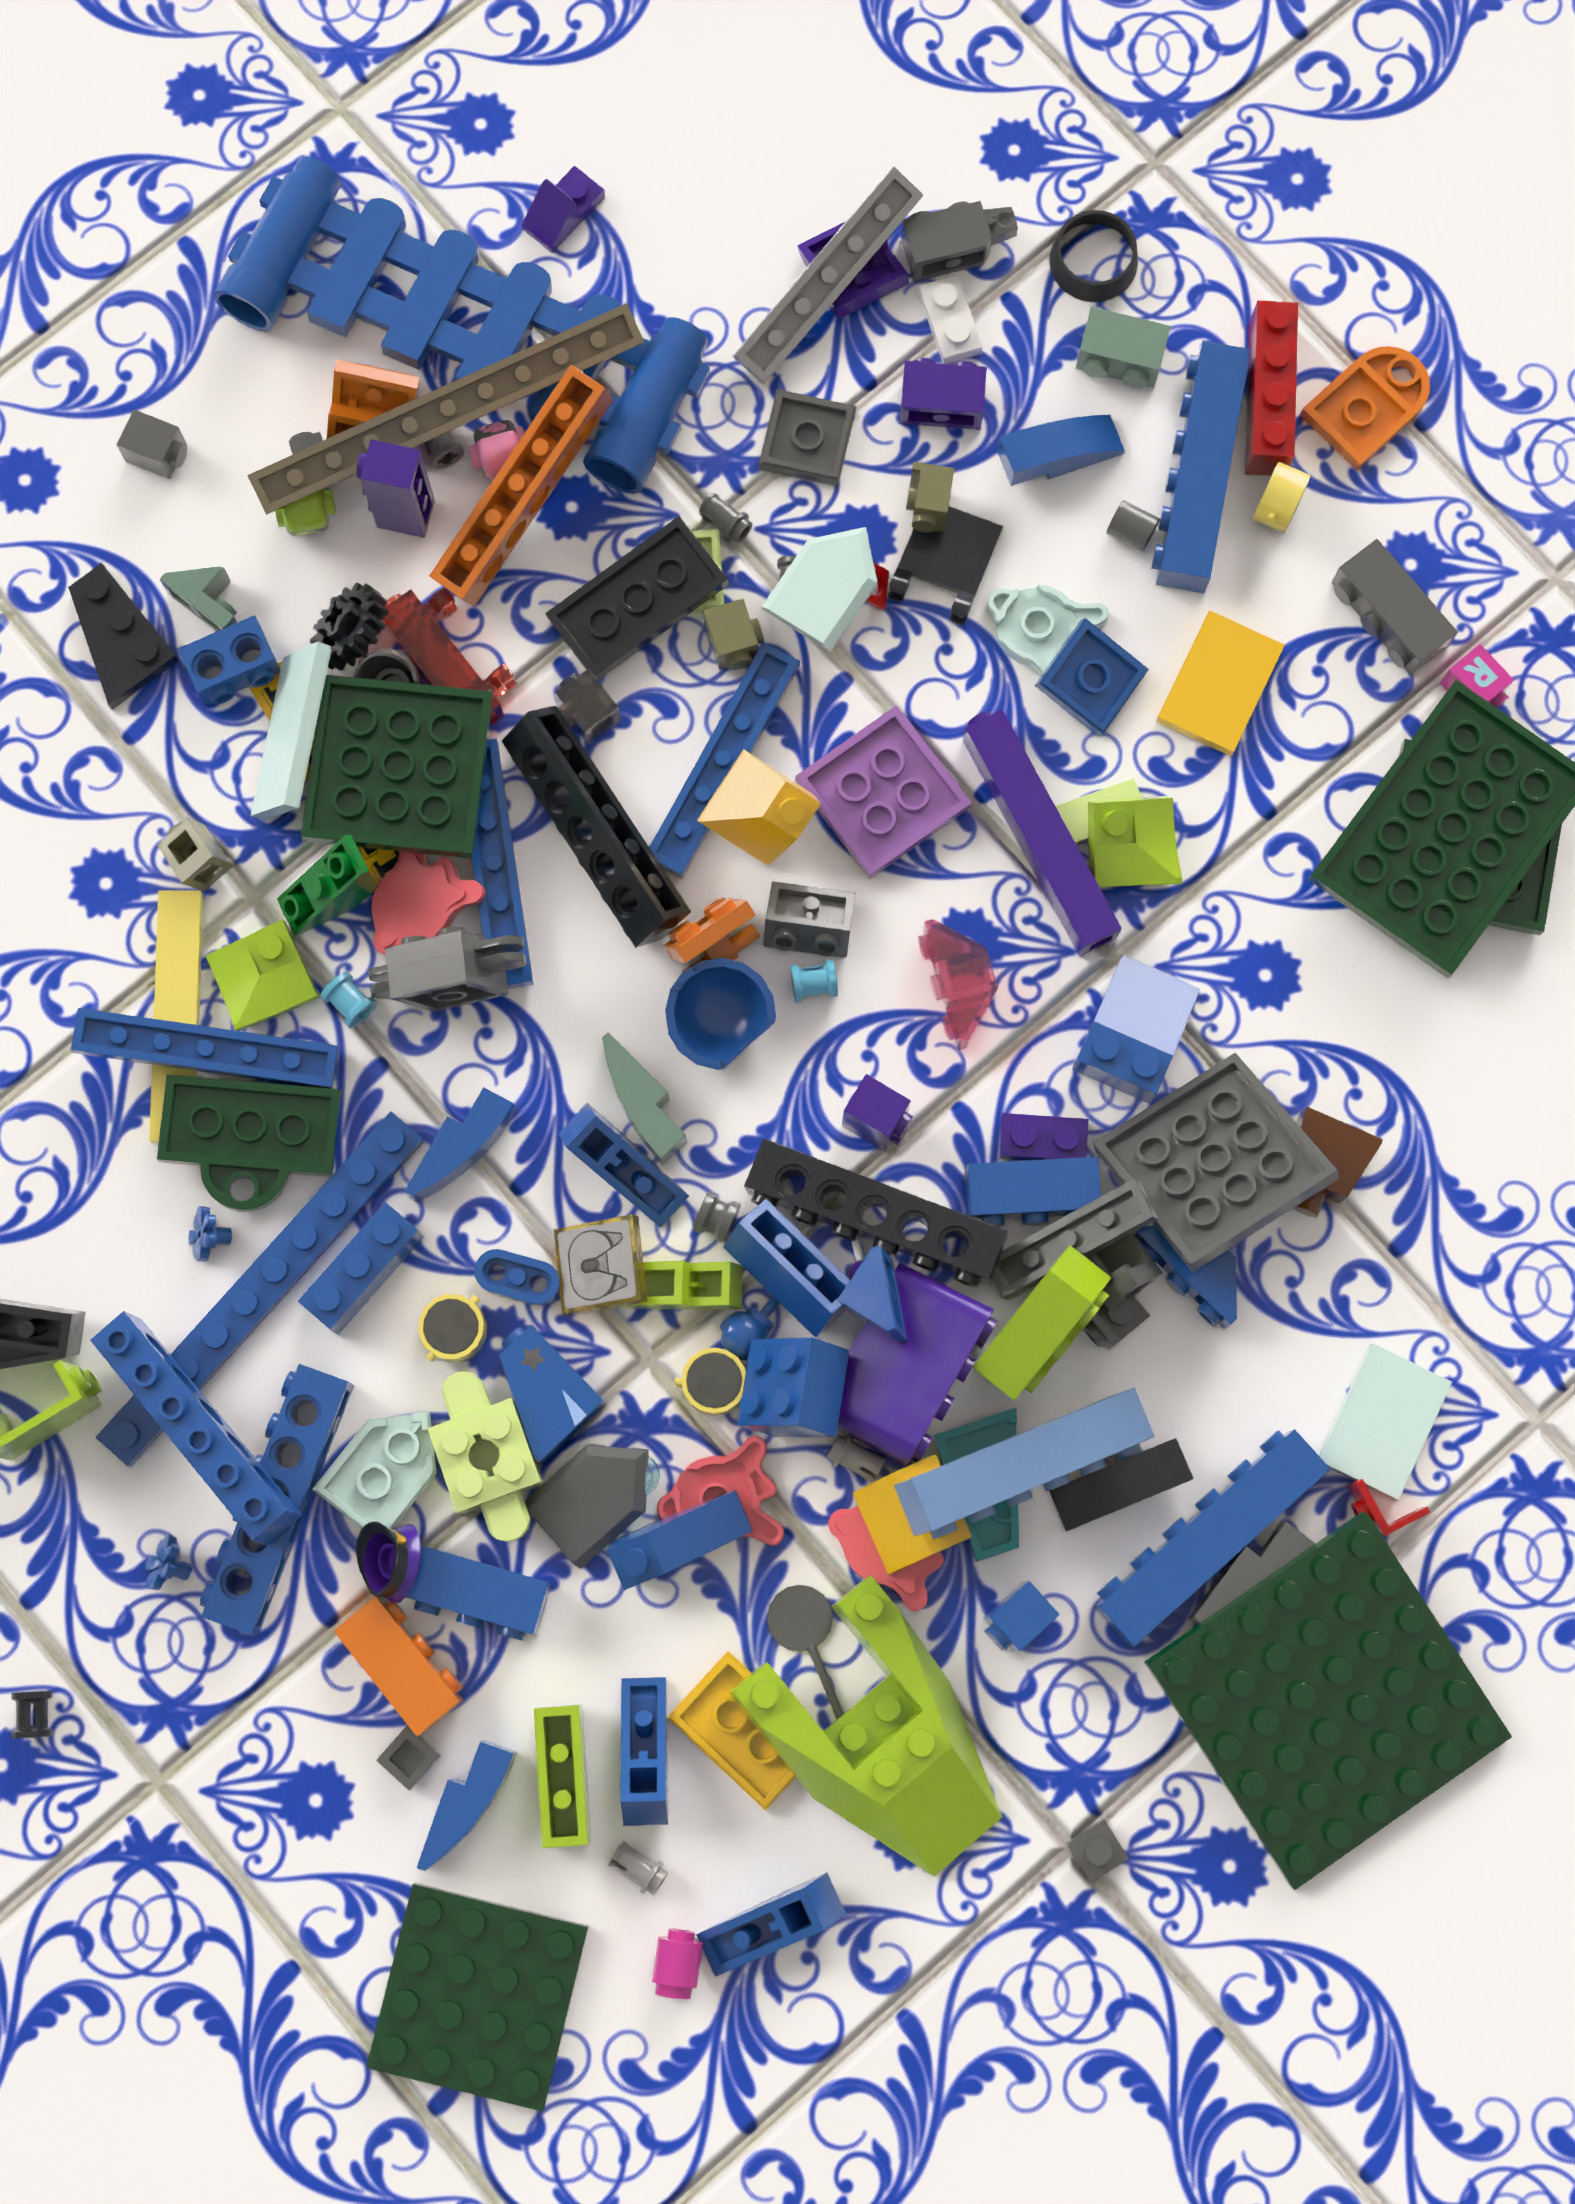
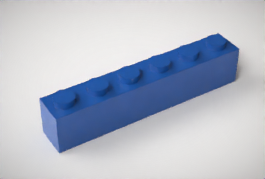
[1151,340,1251,594]
[1094,1429,1330,1647]

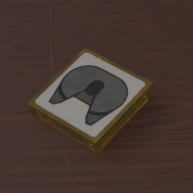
[554,1214,647,1316]

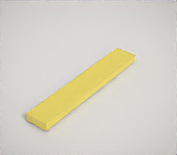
[149,890,204,1143]

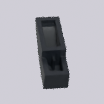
[1049,1438,1194,1532]

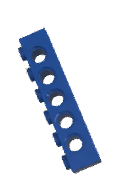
[90,1311,302,1545]
[199,1364,354,1635]

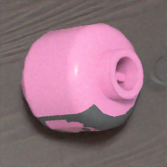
[467,420,524,480]

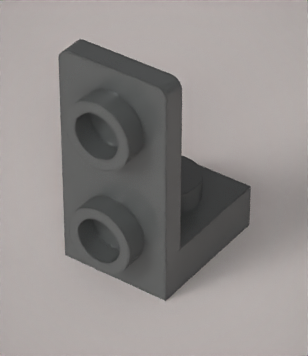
[1096,1233,1163,1309]

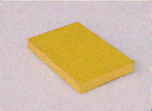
[1156,610,1285,757]
[667,1651,795,1811]

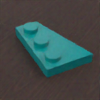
[933,1407,1019,1562]

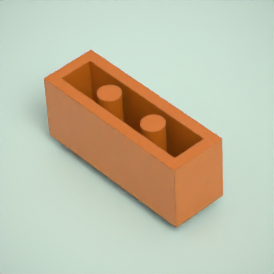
[333,1596,464,1737]

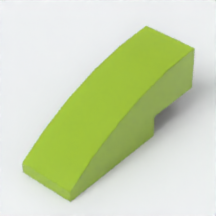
[602,1261,743,1310]

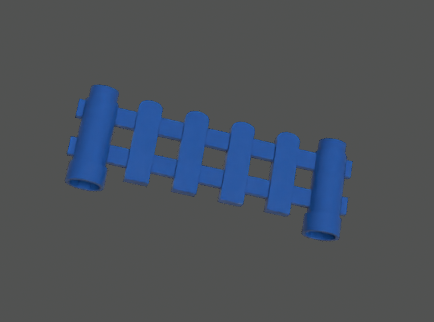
[214,156,710,494]

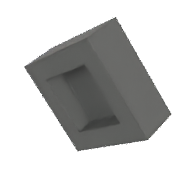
[376,1725,441,1791]
[1066,1818,1129,1883]

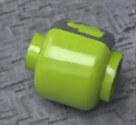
[275,489,336,536]

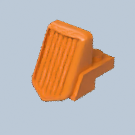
[327,360,420,439]

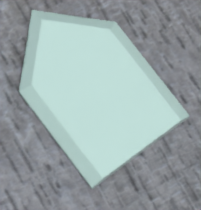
[761,527,878,652]
[312,1411,437,1530]

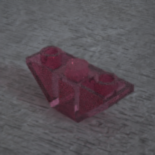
[918,919,998,1051]

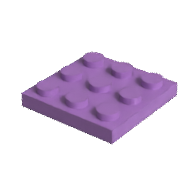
[795,705,972,879]

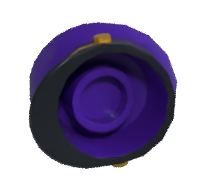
[356,1521,422,1604]

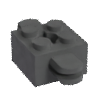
[368,926,526,1012]

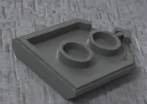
[525,1444,649,1569]

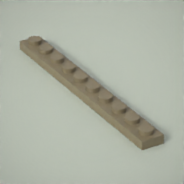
[247,303,644,515]

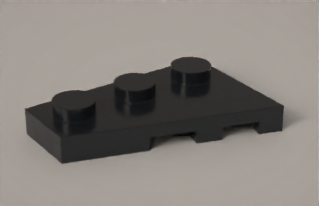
[68,563,179,710]

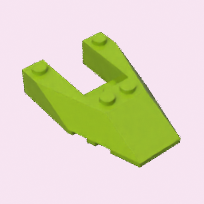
[728,1575,1002,1877]

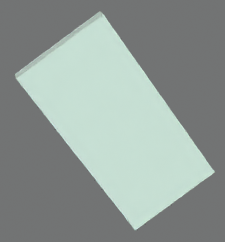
[250,642,331,820]

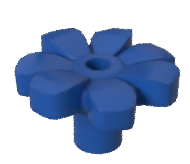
[188,1206,232,1262]

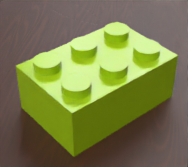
[973,1245,1111,1401]

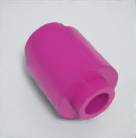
[652,1928,703,1999]

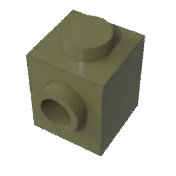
[703,599,764,670]

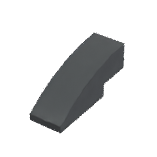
[1188,1522,1316,1624]

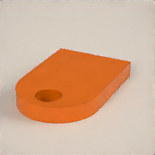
[1300,346,1430,471]

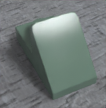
[159,566,237,632]

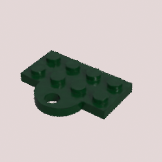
[157,1074,341,1212]

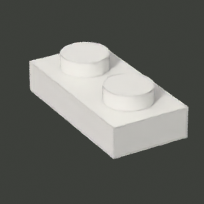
[918,275,983,364]

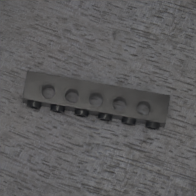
[501,706,691,948]
[744,1138,1008,1288]

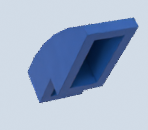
[996,415,1125,486]
[404,1087,517,1202]
[416,1740,518,1871]

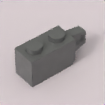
[901,200,1018,282]

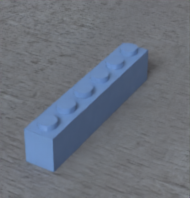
[894,1387,1155,1539]

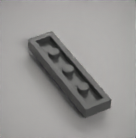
[993,1178,1158,1300]

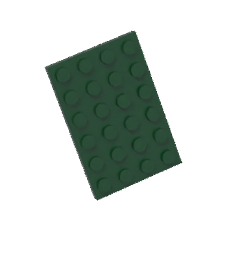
[1308,680,1575,979]

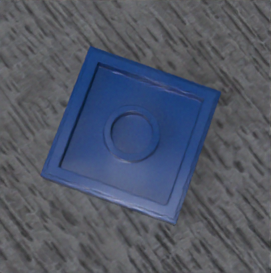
[1034,618,1149,737]

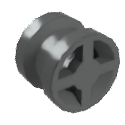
[692,1191,741,1244]

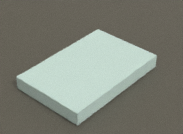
[1319,1343,1452,1501]

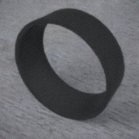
[1049,210,1138,302]

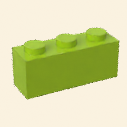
[534,1704,591,1849]

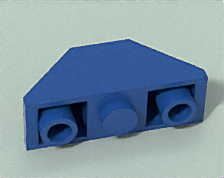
[1134,1226,1237,1329]

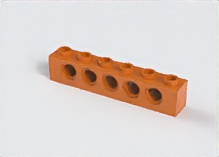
[429,365,615,607]

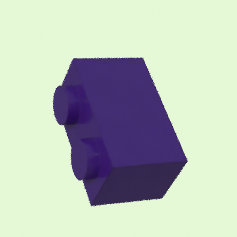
[899,358,987,430]
[841,1074,913,1152]

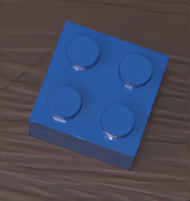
[737,1337,849,1437]

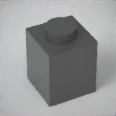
[116,409,188,479]

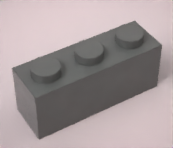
[1331,539,1458,675]

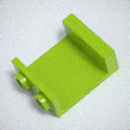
[0,1360,103,1461]

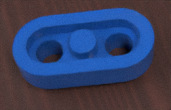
[474,1249,561,1306]

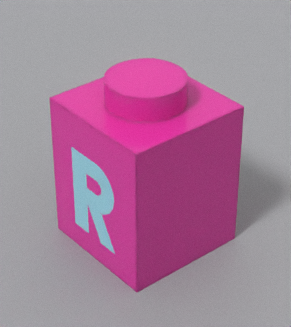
[1440,644,1514,708]

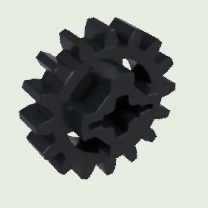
[310,582,389,671]

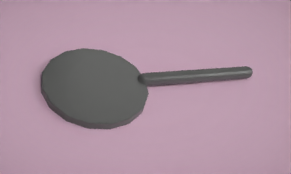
[767,1585,843,1719]

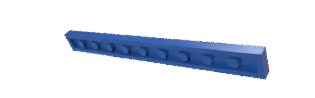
[95,1111,425,1467]

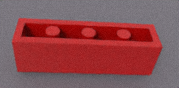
[1245,300,1298,476]

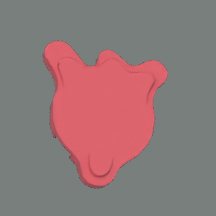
[371,851,486,955]
[657,1436,784,1546]
[828,1505,944,1611]

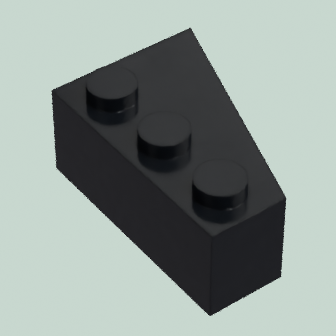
[0,1299,86,1369]

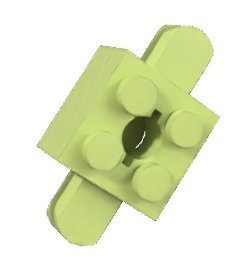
[427,1371,544,1542]

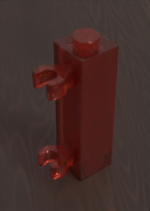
[381,588,517,727]

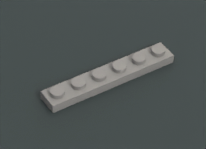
[732,166,924,384]

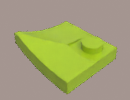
[1088,796,1182,887]
[206,919,320,1031]

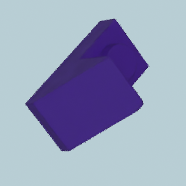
[521,165,605,253]

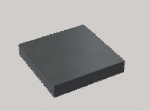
[759,389,857,487]

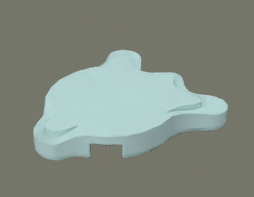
[987,584,1109,676]

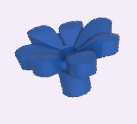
[145,1533,192,1591]

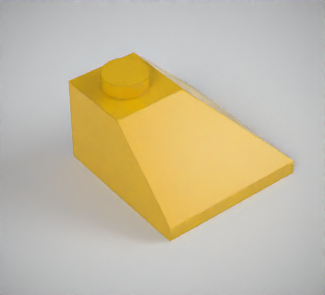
[697,749,821,866]

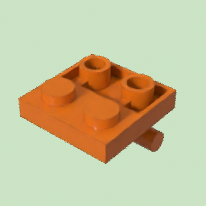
[662,896,761,972]

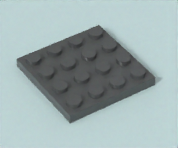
[1093,1052,1338,1272]

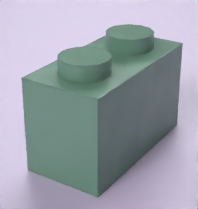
[1075,306,1171,388]

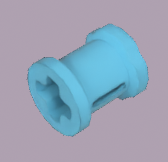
[790,959,838,1002]
[320,971,378,1028]

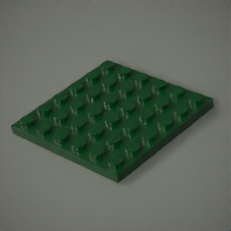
[1144,1511,1512,1891]

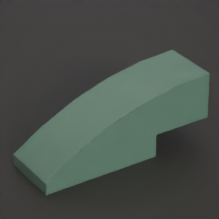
[602,1032,687,1166]

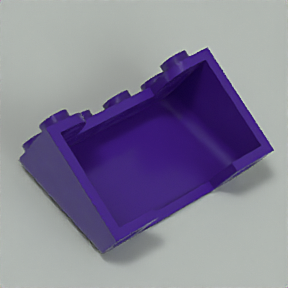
[837,1262,998,1468]

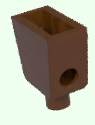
[1294,1107,1383,1218]

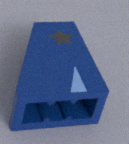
[499,1325,606,1465]

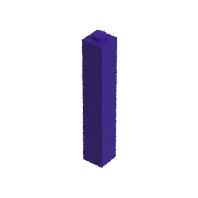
[962,709,1122,957]

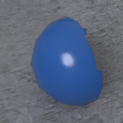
[665,958,776,1070]

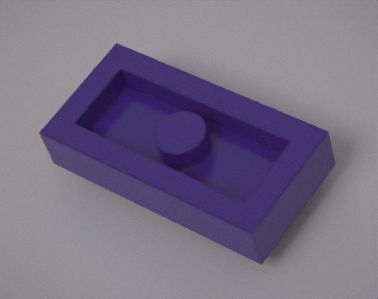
[999,1113,1089,1160]

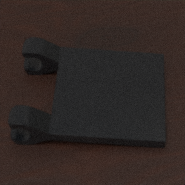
[888,506,1003,625]

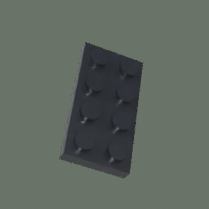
[545,516,729,682]

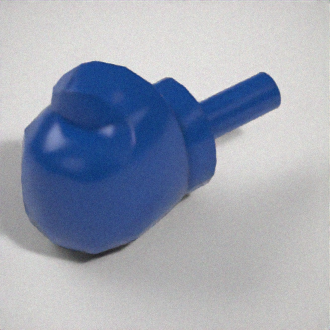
[720,1296,780,1360]

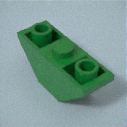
[277,834,377,935]

